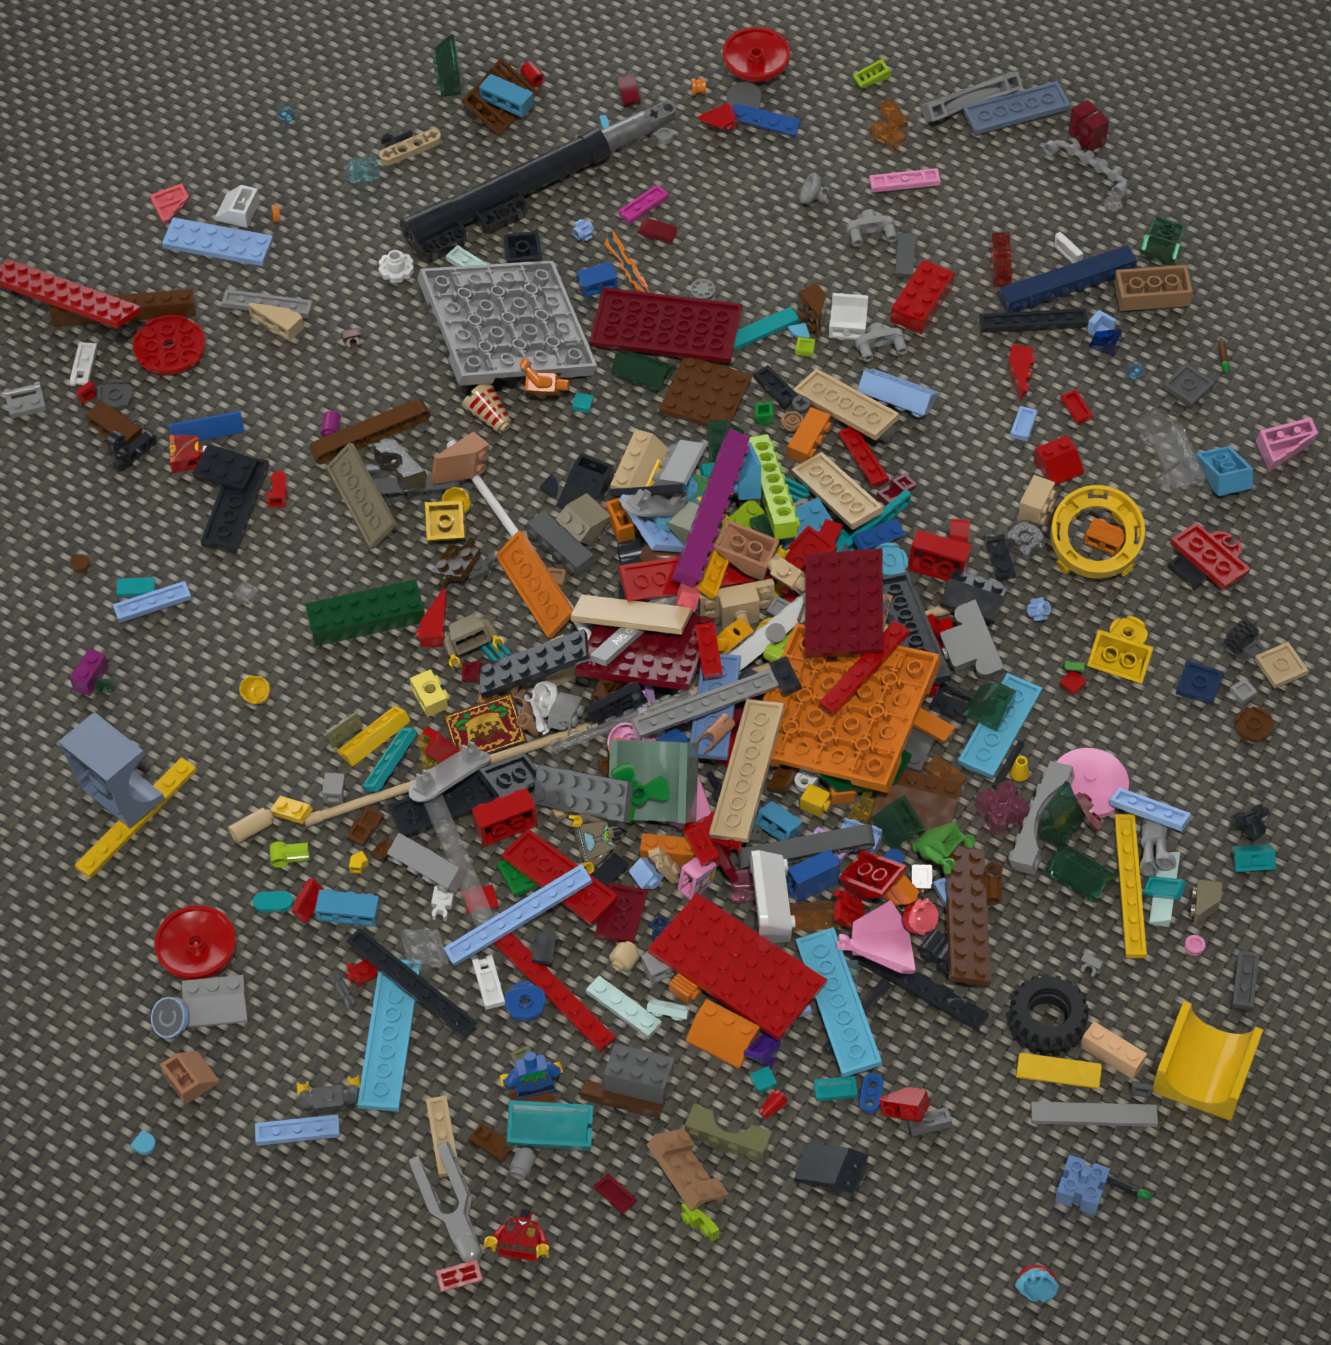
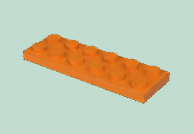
[496,530,574,638]

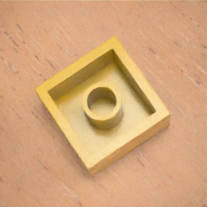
[425,500,466,542]

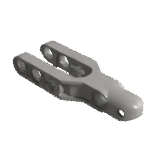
[409,1141,482,1262]

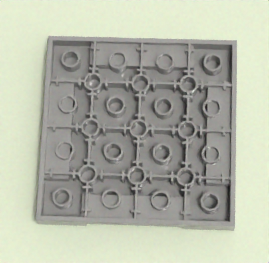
[417,261,597,386]

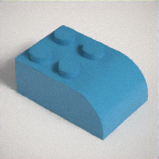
[767,497,833,550]

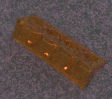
[756,901,838,931]

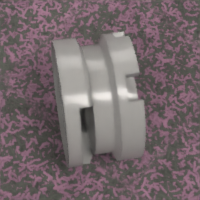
[690,279,715,300]

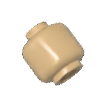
[609,941,639,972]

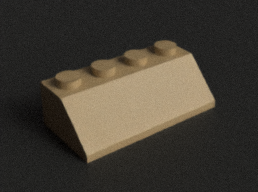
[610,429,668,499]

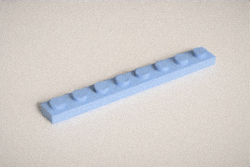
[444,864,593,966]

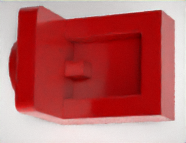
[926,614,954,640]

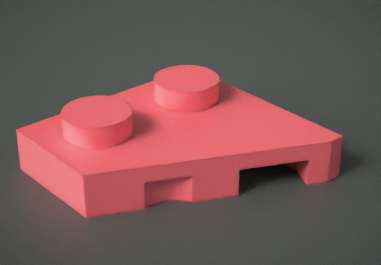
[150,183,189,225]

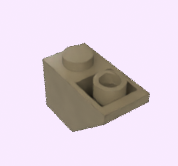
[1190,880,1222,925]

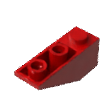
[1008,344,1036,401]

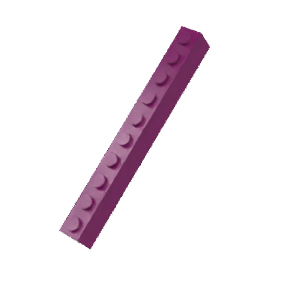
[672,428,750,588]

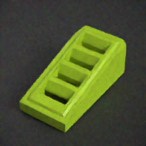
[853,59,892,88]

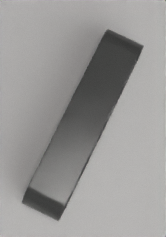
[373,474,460,503]

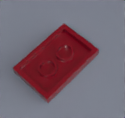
[595,882,648,944]

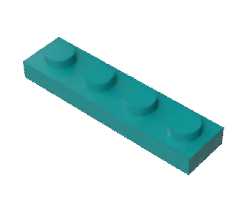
[362,728,418,792]

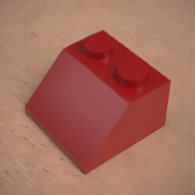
[1034,435,1084,487]

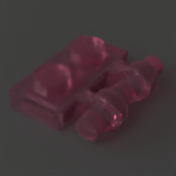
[730,870,756,904]

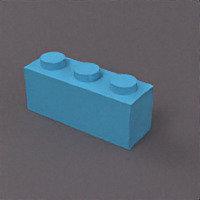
[479,74,534,117]
[315,889,380,927]

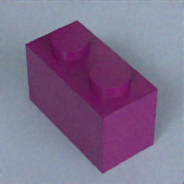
[70,648,109,696]

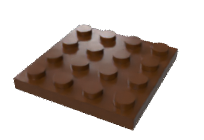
[659,357,752,433]

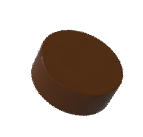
[70,554,90,573]

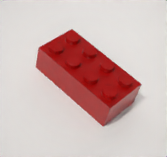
[890,259,955,334]

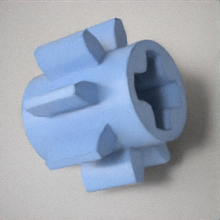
[572,219,594,241]
[1027,597,1051,621]

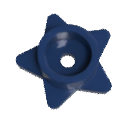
[647,915,671,938]

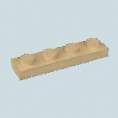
[426,1095,458,1178]

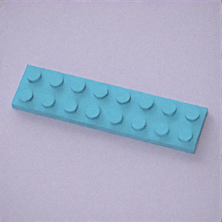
[795,927,882,1077]
[357,959,421,1112]

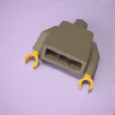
[444,614,505,671]

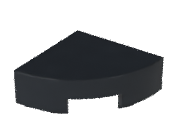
[540,475,558,499]

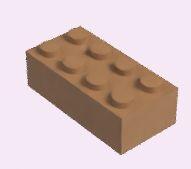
[1114,265,1193,311]

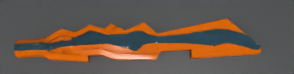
[604,231,650,293]

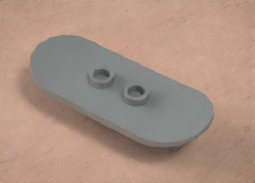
[621,489,688,517]
[409,741,491,802]

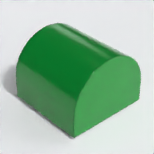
[755,402,774,425]

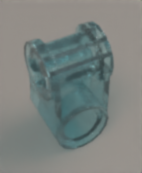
[346,158,380,182]

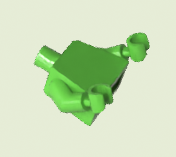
[912,822,975,874]

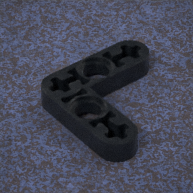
[107,430,157,471]

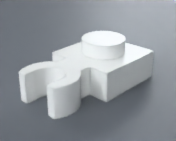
[431,886,455,921]

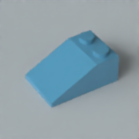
[1196,446,1253,496]

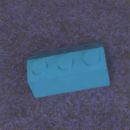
[733,442,761,500]

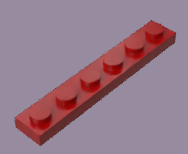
[819,620,910,715]

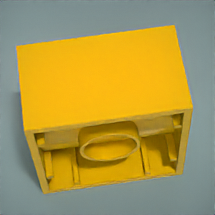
[1152,1001,1263,1121]

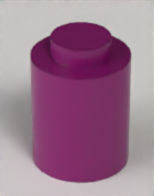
[320,411,341,437]

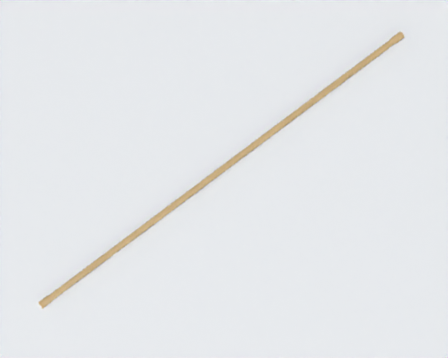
[304,605,955,827]

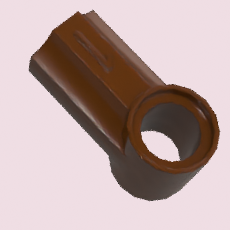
[984,862,1003,905]

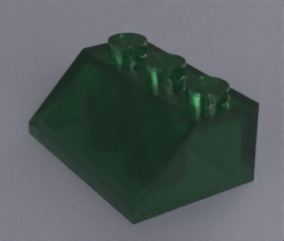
[432,34,461,97]
[611,350,676,391]
[1046,845,1119,902]

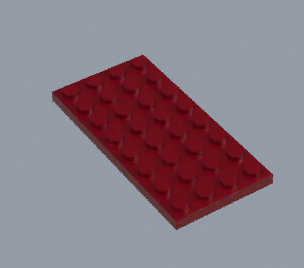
[589,287,743,363]

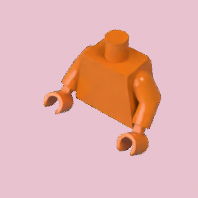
[520,358,570,395]

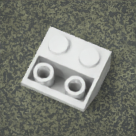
[215,185,260,228]

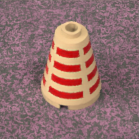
[462,383,511,432]

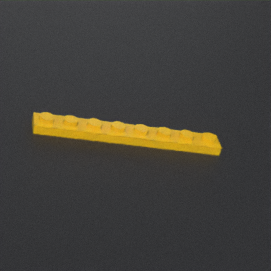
[75,757,197,879]
[1114,814,1147,958]

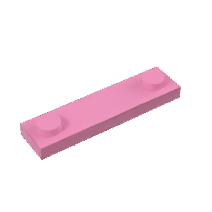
[869,168,941,192]

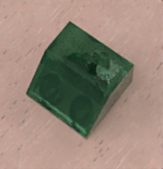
[872,795,926,849]

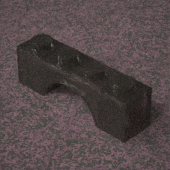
[373,438,427,493]

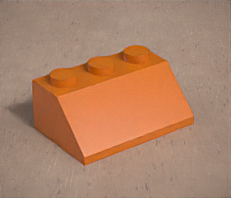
[686,999,760,1069]

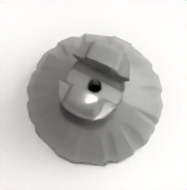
[799,173,829,204]

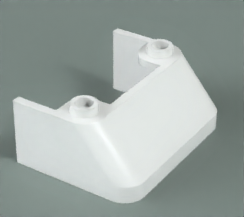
[749,850,795,943]

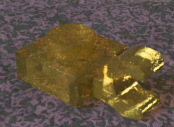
[847,792,876,824]

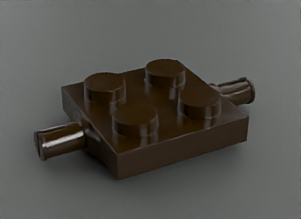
[431,538,481,589]

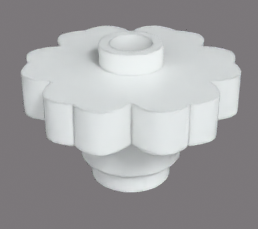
[379,250,414,283]

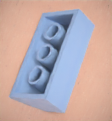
[857,368,939,417]

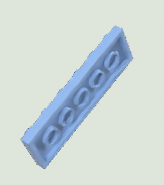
[162,217,273,266]

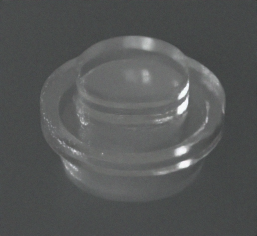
[1104,195,1122,212]

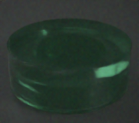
[95,679,115,693]

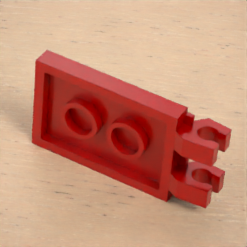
[766,525,837,599]

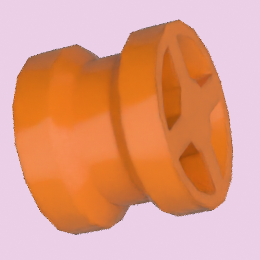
[691,77,706,96]

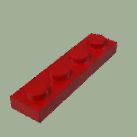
[838,426,889,489]

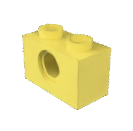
[410,669,449,717]

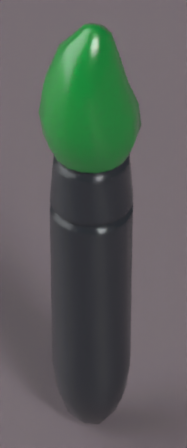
[1106,1175,1152,1200]

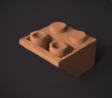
[160,1051,220,1105]

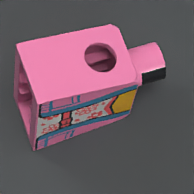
[678,858,718,900]

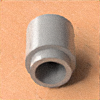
[509,1147,536,1180]

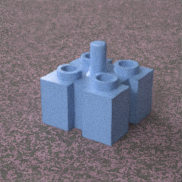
[1055,1155,1110,1215]

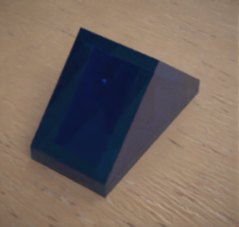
[1089,329,1122,357]

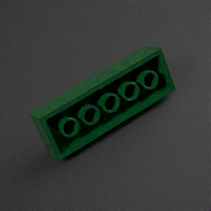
[305,579,425,647]

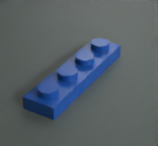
[734,103,801,137]

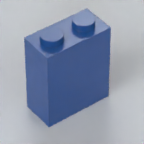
[787,849,841,903]

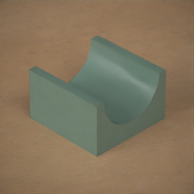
[608,740,699,823]

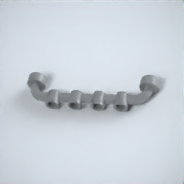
[1043,140,1128,199]

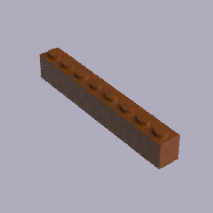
[50,289,196,327]

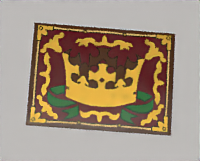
[443,693,527,754]

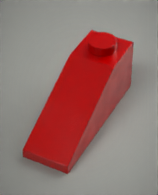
[416,589,447,647]

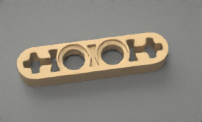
[379,129,441,166]

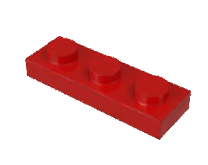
[695,622,723,679]

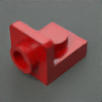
[345,960,378,988]

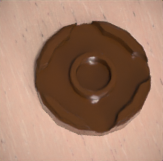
[1234,707,1274,743]

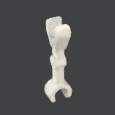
[524,690,550,735]

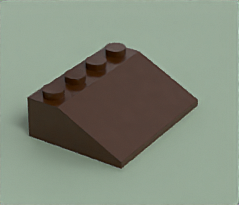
[870,769,962,838]

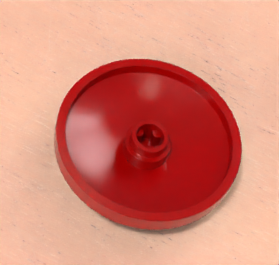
[723,27,790,82]
[154,905,236,980]

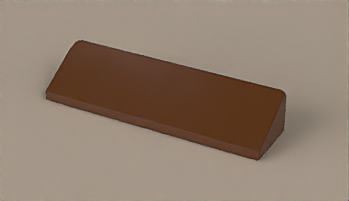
[580,1080,666,1119]

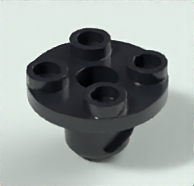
[1231,804,1270,839]

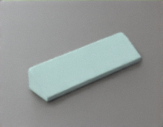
[1149,852,1180,927]

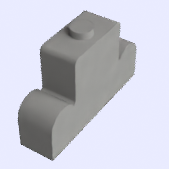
[940,599,1004,680]

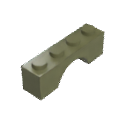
[685,1104,772,1162]

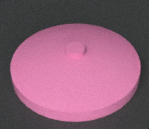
[1056,748,1129,818]

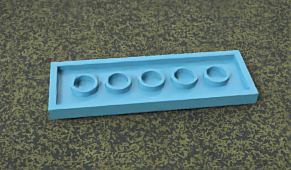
[958,673,1042,779]

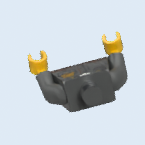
[297,1075,361,1115]

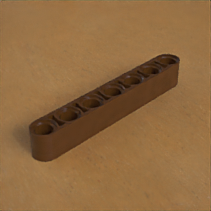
[309,398,431,464]

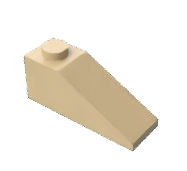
[248,303,304,341]

